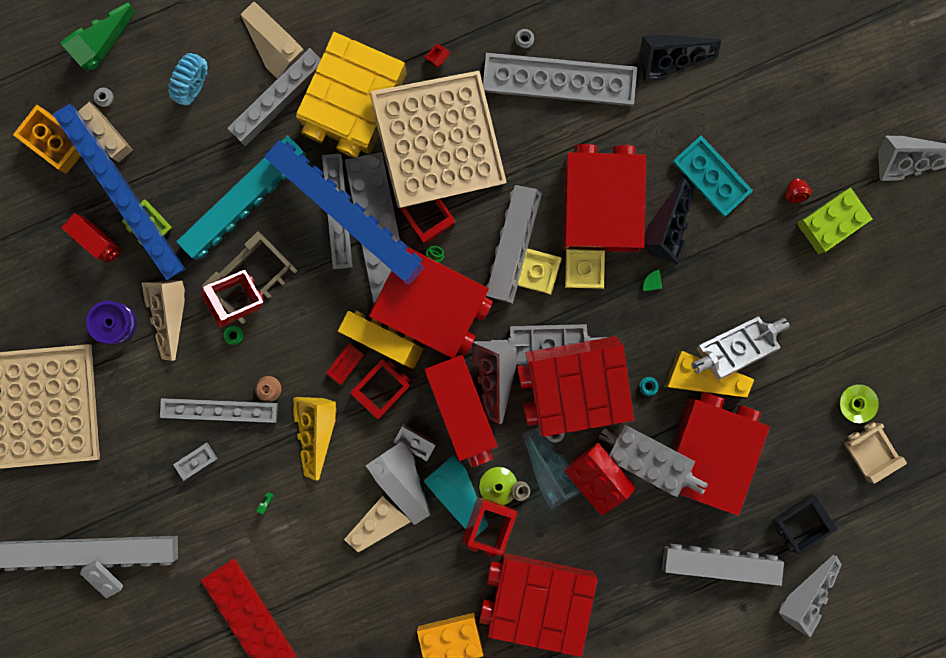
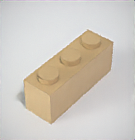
[78,102,133,162]

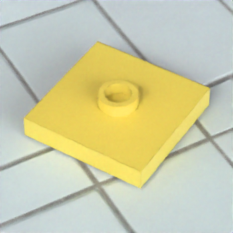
[518,249,562,295]
[565,249,605,289]

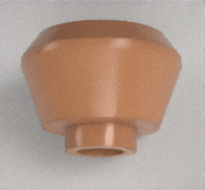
[255,376,281,402]

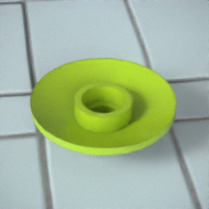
[839,385,879,423]
[479,467,517,505]

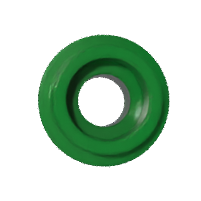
[425,246,444,263]
[224,326,243,345]

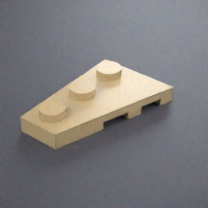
[344,496,411,552]

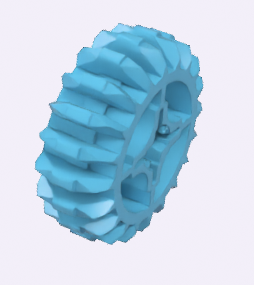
[168,53,208,105]

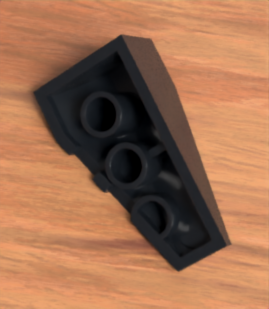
[639,35,721,81]
[644,178,693,264]

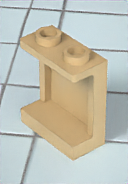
[843,422,907,484]

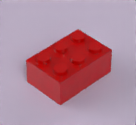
[564,443,636,515]

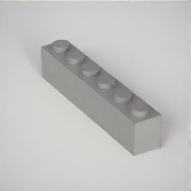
[228,48,321,146]
[486,185,542,304]
[662,544,784,586]

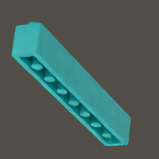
[176,135,306,260]

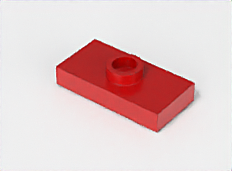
[326,343,365,385]

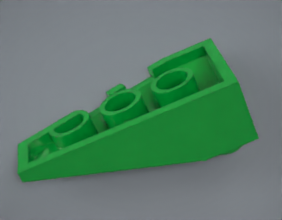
[60,2,136,72]

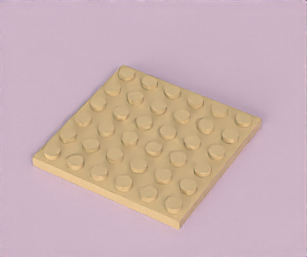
[369,71,507,208]
[0,344,100,468]

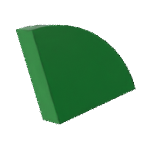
[642,270,662,292]
[256,492,274,515]

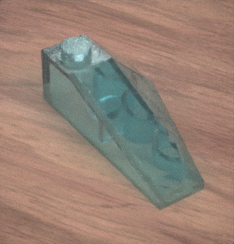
[522,428,582,510]

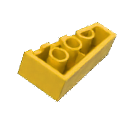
[338,310,424,369]
[664,351,754,397]

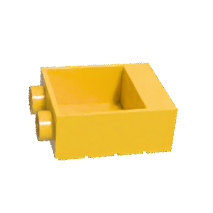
[296,32,407,158]

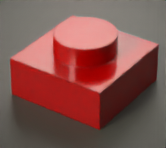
[424,44,450,67]

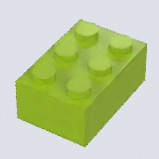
[797,188,873,254]

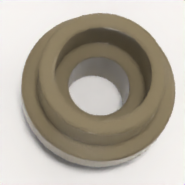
[511,481,530,501]

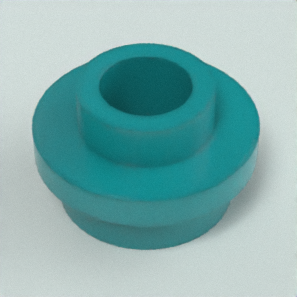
[639,377,659,396]

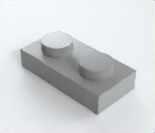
[394,424,437,461]
[173,443,218,481]
[80,560,123,598]

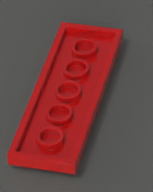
[201,558,297,658]

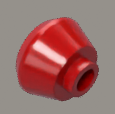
[785,179,812,203]

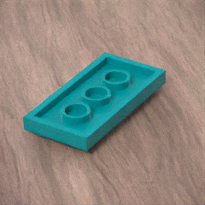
[672,136,753,217]

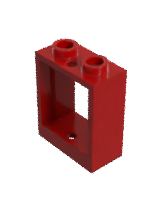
[400,199,456,245]
[61,213,122,263]
[201,270,264,327]
[350,359,411,419]
[462,497,518,557]

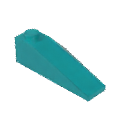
[424,454,488,537]

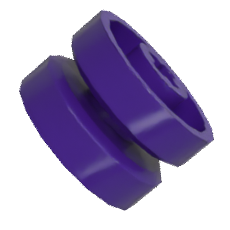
[86,301,137,344]

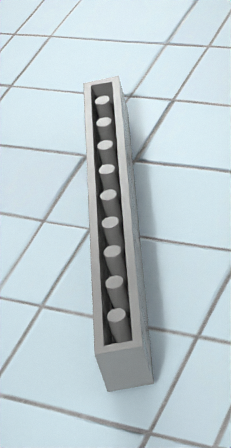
[0,536,178,571]

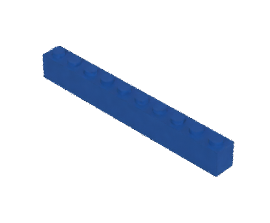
[53,104,186,280]
[264,140,425,285]

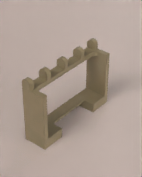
[203,232,298,324]

